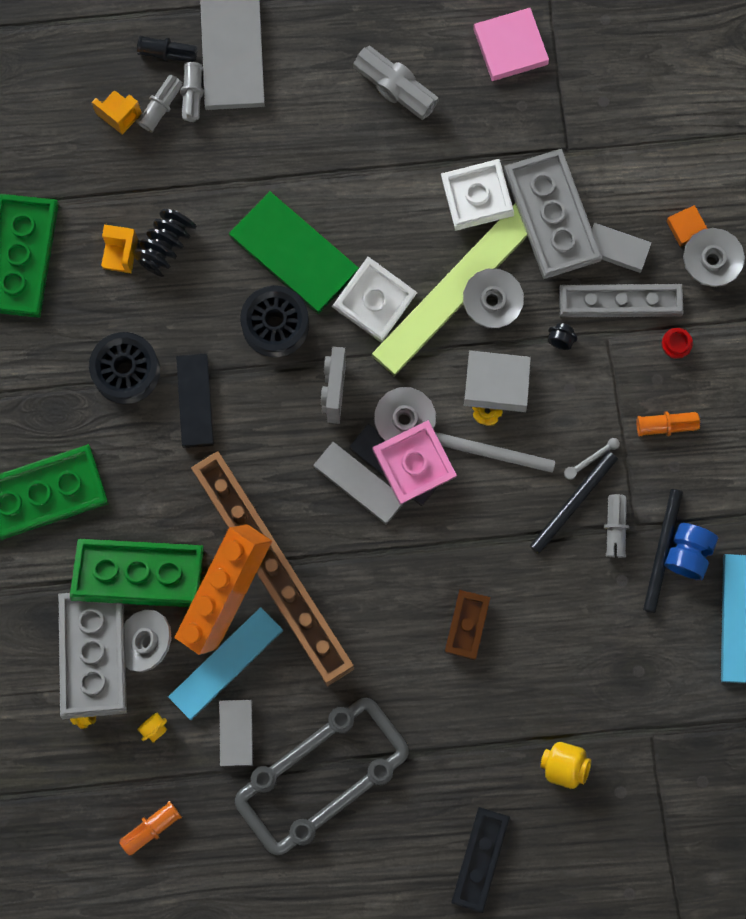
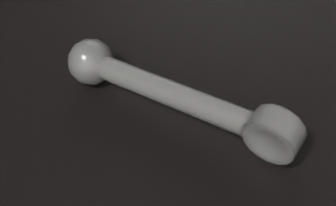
[564,438,620,480]

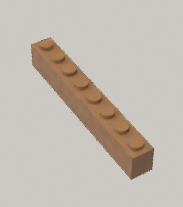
[191,451,354,687]

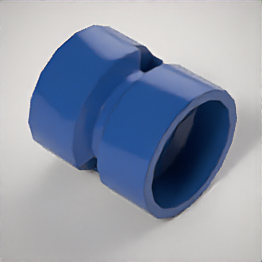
[664,523,719,580]

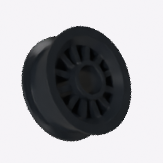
[240,285,309,357]
[89,332,160,404]

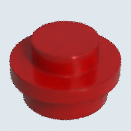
[661,328,693,359]

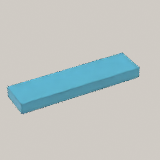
[721,554,746,683]
[168,607,283,720]

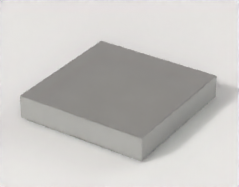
[464,350,531,412]

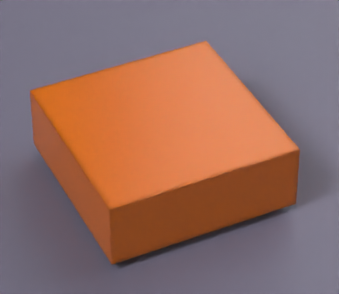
[666,205,708,247]

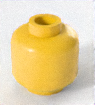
[541,742,591,789]

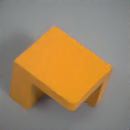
[91,91,142,135]
[101,224,138,273]

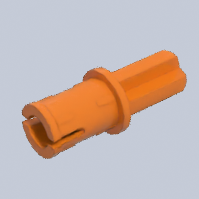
[636,411,700,436]
[119,801,182,855]

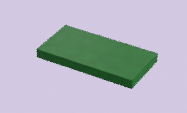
[229,191,359,315]
[0,194,59,318]
[0,444,109,540]
[70,539,204,607]

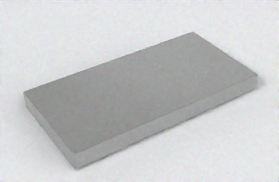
[200,0,265,110]
[504,148,602,279]
[58,593,127,719]

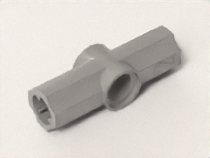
[353,45,439,120]

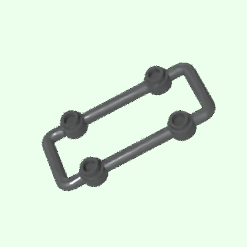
[235,698,409,855]

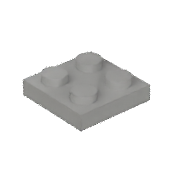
[320,346,346,424]

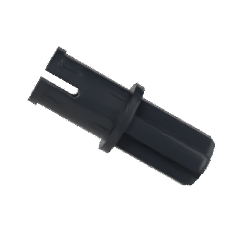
[137,36,198,62]

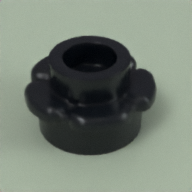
[548,323,578,350]

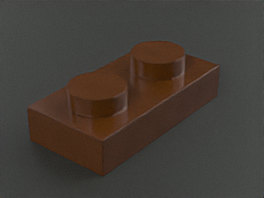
[444,590,491,660]

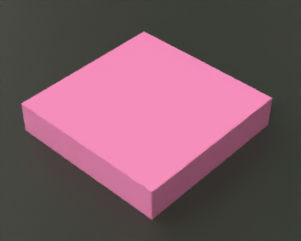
[474,8,549,81]
[372,420,457,505]

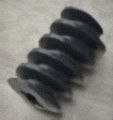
[133,209,197,277]

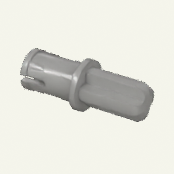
[180,62,204,122]
[136,75,182,133]
[604,494,629,558]

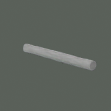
[435,432,555,473]

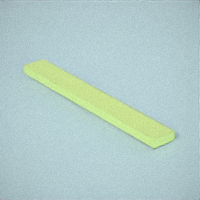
[372,203,527,376]

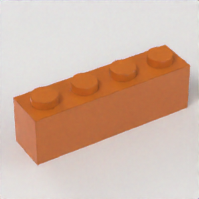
[174,524,272,655]

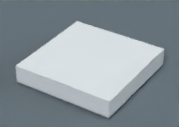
[441,159,514,231]
[332,257,417,343]

